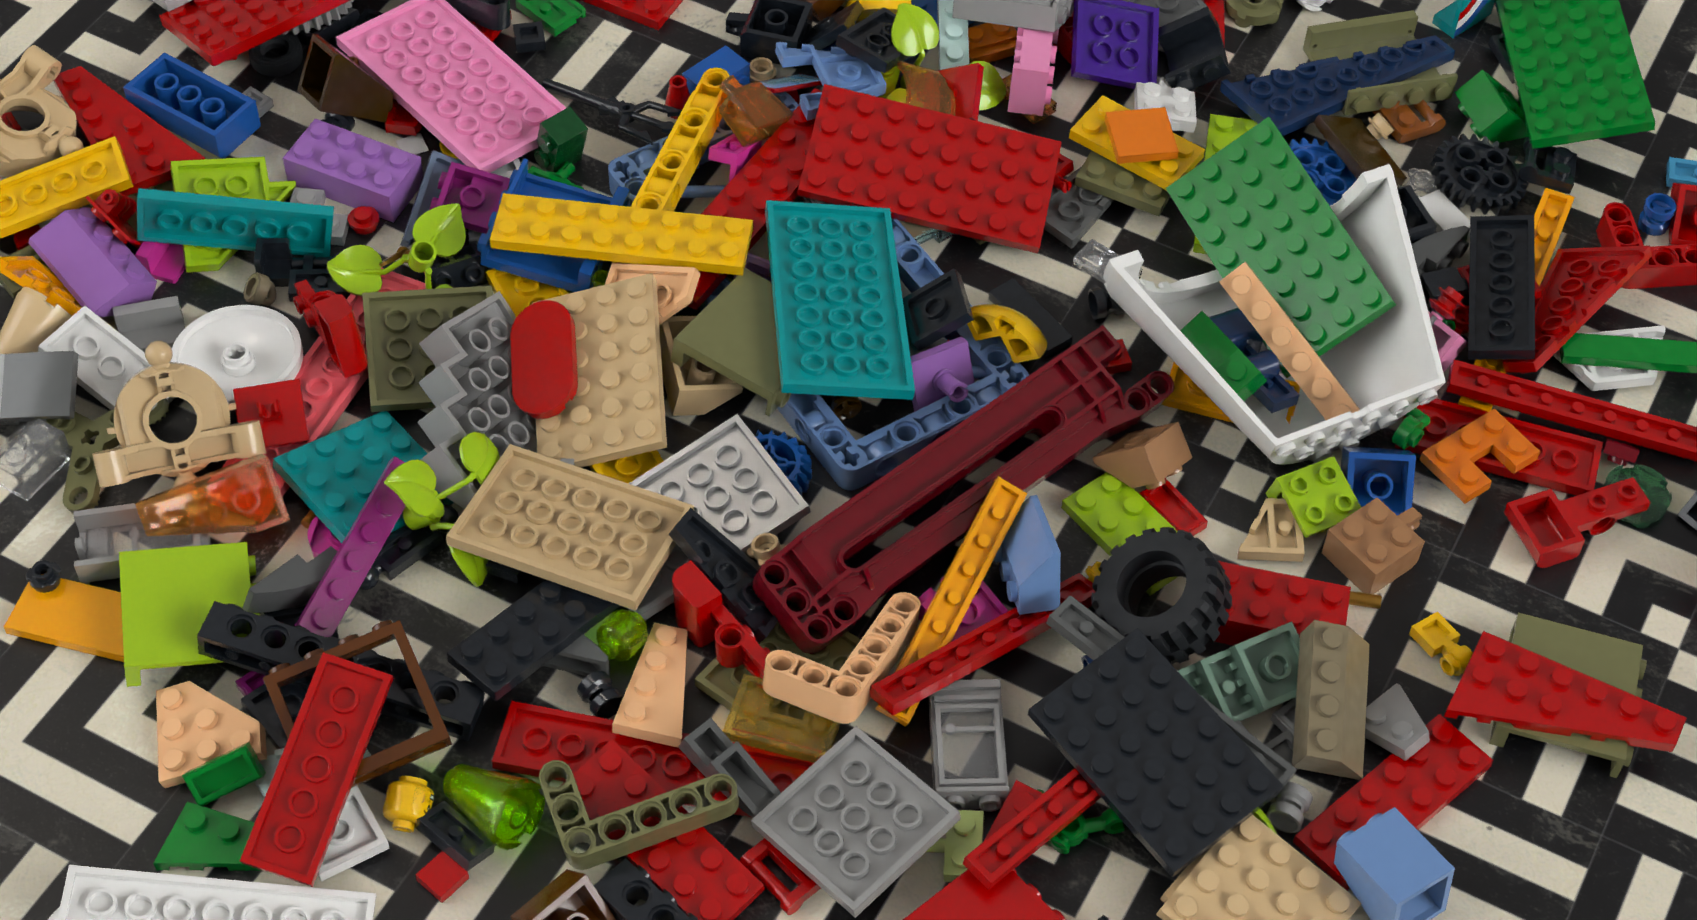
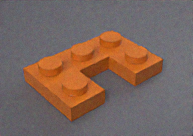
[1420,408,1540,504]

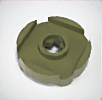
[1225,0,1283,28]

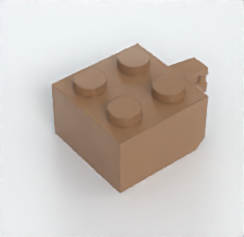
[1322,498,1425,594]

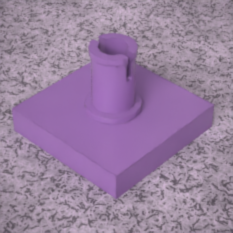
[911,337,975,412]

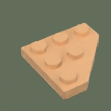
[605,263,701,325]
[156,681,267,788]

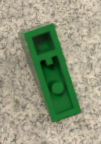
[1180,311,1267,401]

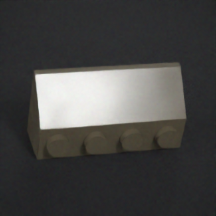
[1292,620,1370,780]

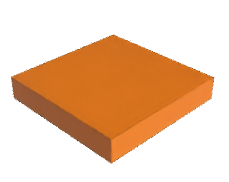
[1105,107,1179,164]

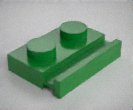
[515,0,586,37]

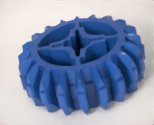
[755,429,812,496]

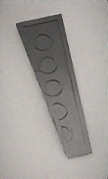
[1044,166,1115,249]

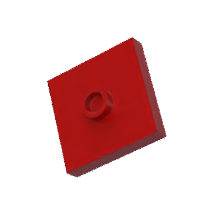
[924,63,984,121]

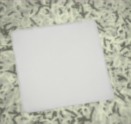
[396,133,429,155]

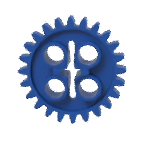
[1289,138,1357,206]

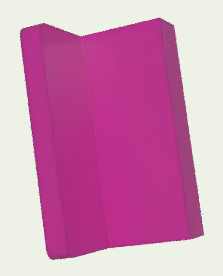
[708,133,762,182]
[135,241,186,284]

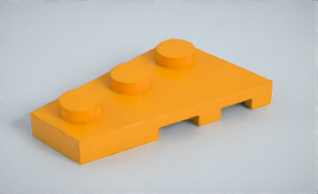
[0,256,101,318]

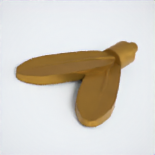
[379,246,411,267]

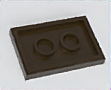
[1313,115,1407,186]

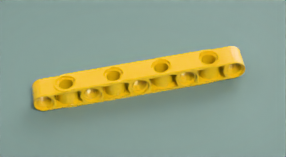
[612,68,730,264]

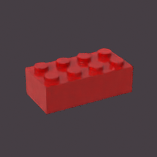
[1210,561,1351,646]

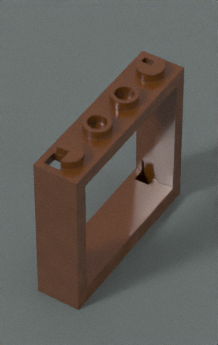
[263,620,452,788]

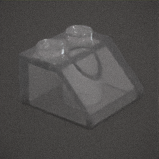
[0,418,71,501]

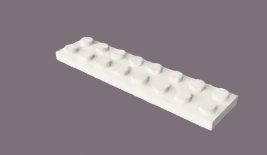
[57,865,376,920]

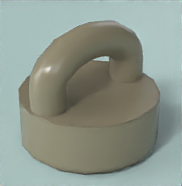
[243,272,276,306]

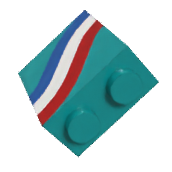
[1432,0,1495,38]

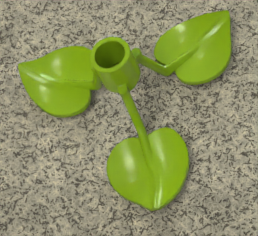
[886,3,1006,111]
[327,203,466,296]
[384,432,500,588]

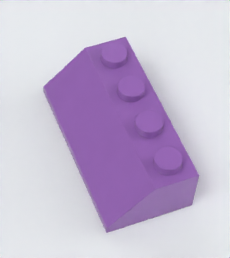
[28,207,157,317]

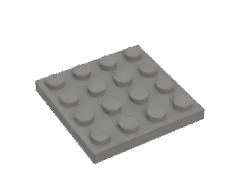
[751,726,961,918]

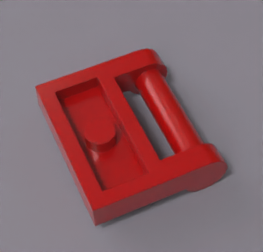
[739,838,821,915]

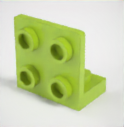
[1266,456,1362,538]

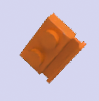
[968,23,1017,63]

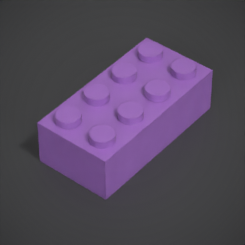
[283,119,423,223]

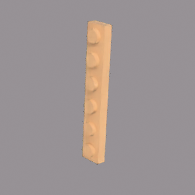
[1219,262,1360,420]

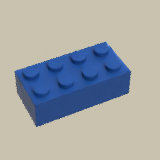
[123,52,261,159]

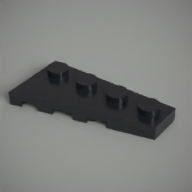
[669,508,792,644]

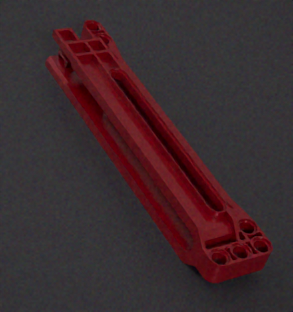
[753,325,1174,654]

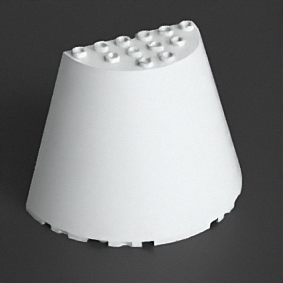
[1103,164,1446,465]

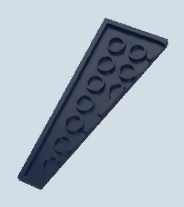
[1220,35,1455,136]

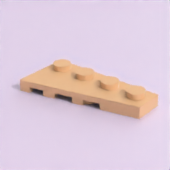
[612,623,688,748]

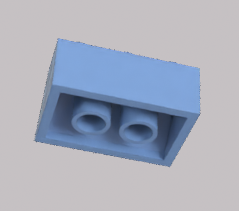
[994,495,1061,615]

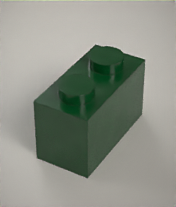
[534,106,588,172]

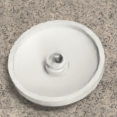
[170,305,303,404]

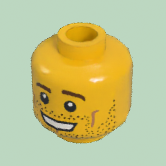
[383,776,434,833]

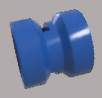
[1638,193,1677,236]

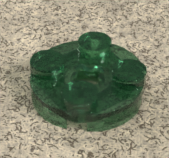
[1603,464,1672,528]

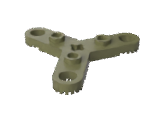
[29,398,170,514]

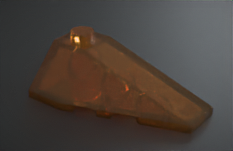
[134,454,290,536]

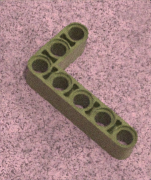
[539,760,739,870]

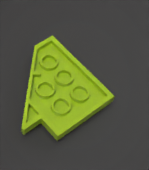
[170,156,296,273]

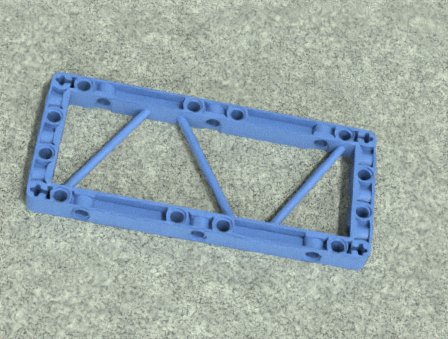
[608,92,1029,490]

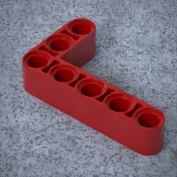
[1596,202,1697,289]

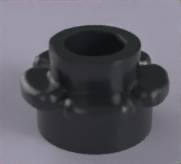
[26,560,61,593]

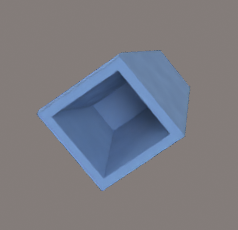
[1334,807,1455,920]

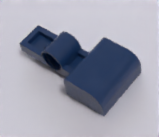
[1186,307,1300,413]

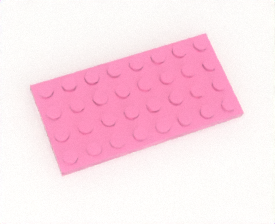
[336,0,566,173]

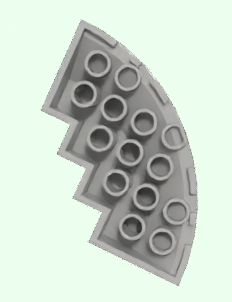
[417,291,537,509]

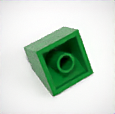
[1455,70,1528,143]

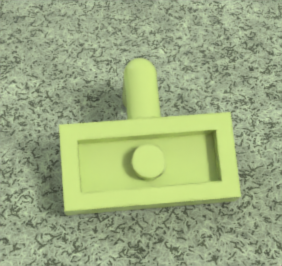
[926,810,984,882]

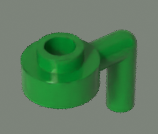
[1392,408,1430,450]

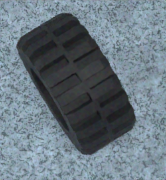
[1091,527,1232,665]

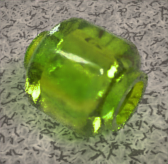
[596,609,648,661]

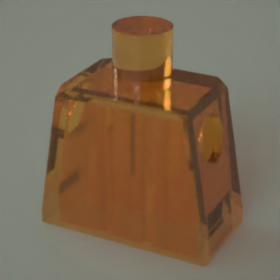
[719,75,793,147]

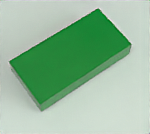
[182,742,266,806]

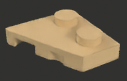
[1237,498,1305,562]

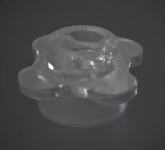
[1407,168,1437,197]

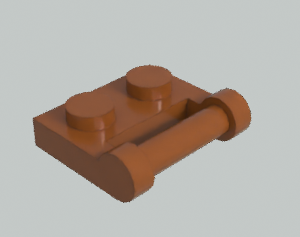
[1372,100,1446,144]

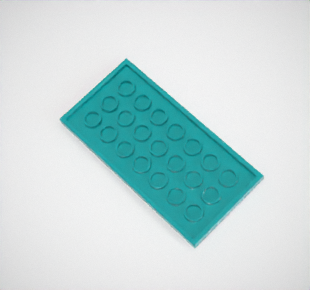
[765,200,915,400]

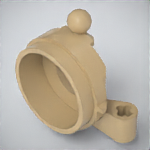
[0,45,84,178]
[92,341,266,497]

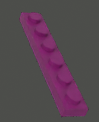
[295,456,406,637]

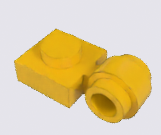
[1409,611,1473,676]

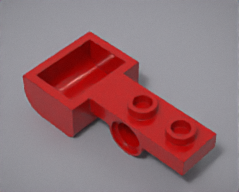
[293,279,368,378]
[1504,477,1651,568]
[672,560,771,687]

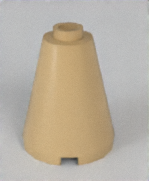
[0,287,72,354]

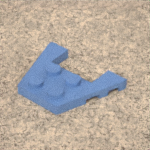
[775,42,886,120]

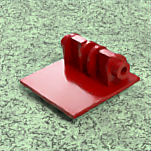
[86,189,143,249]

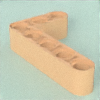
[763,592,921,724]

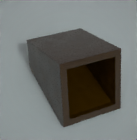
[297,34,394,122]

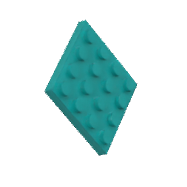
[273,411,454,543]

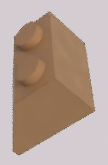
[1092,422,1193,490]

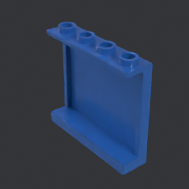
[477,159,630,292]

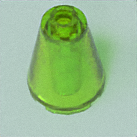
[443,764,545,850]

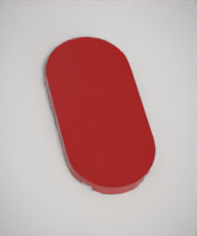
[510,300,578,419]

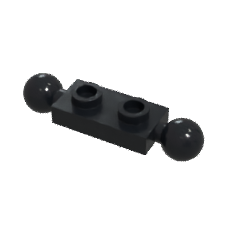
[359,505,459,590]

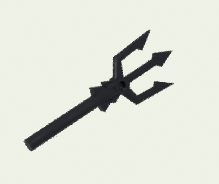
[542,78,682,145]

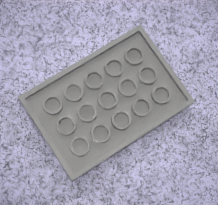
[628,414,811,624]

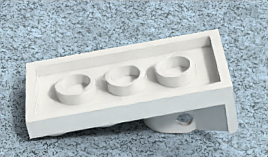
[38,306,176,410]

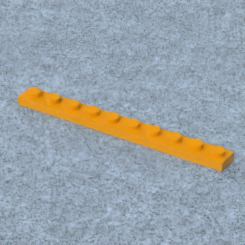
[1458,187,1575,412]

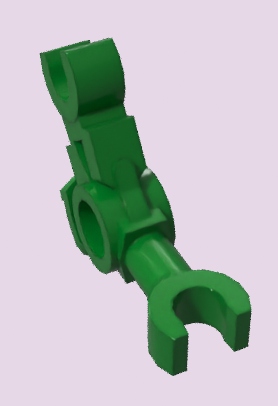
[1037,789,1124,854]

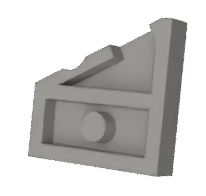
[1365,683,1430,761]

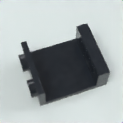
[1158,6,1231,91]

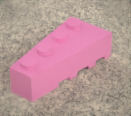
[1007,27,1059,116]

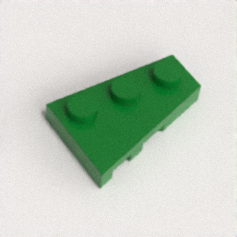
[153,802,263,871]

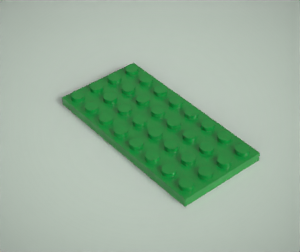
[1495,0,1655,149]
[1166,117,1396,378]

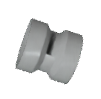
[1266,782,1313,833]

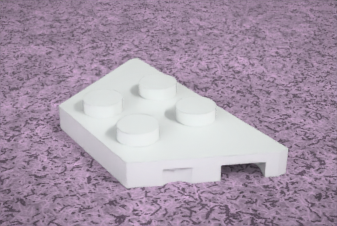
[1553,325,1665,391]

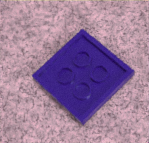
[1071,0,1159,89]

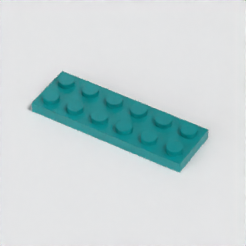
[137,188,334,257]

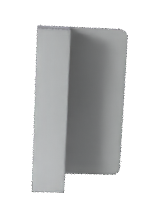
[113,296,185,352]

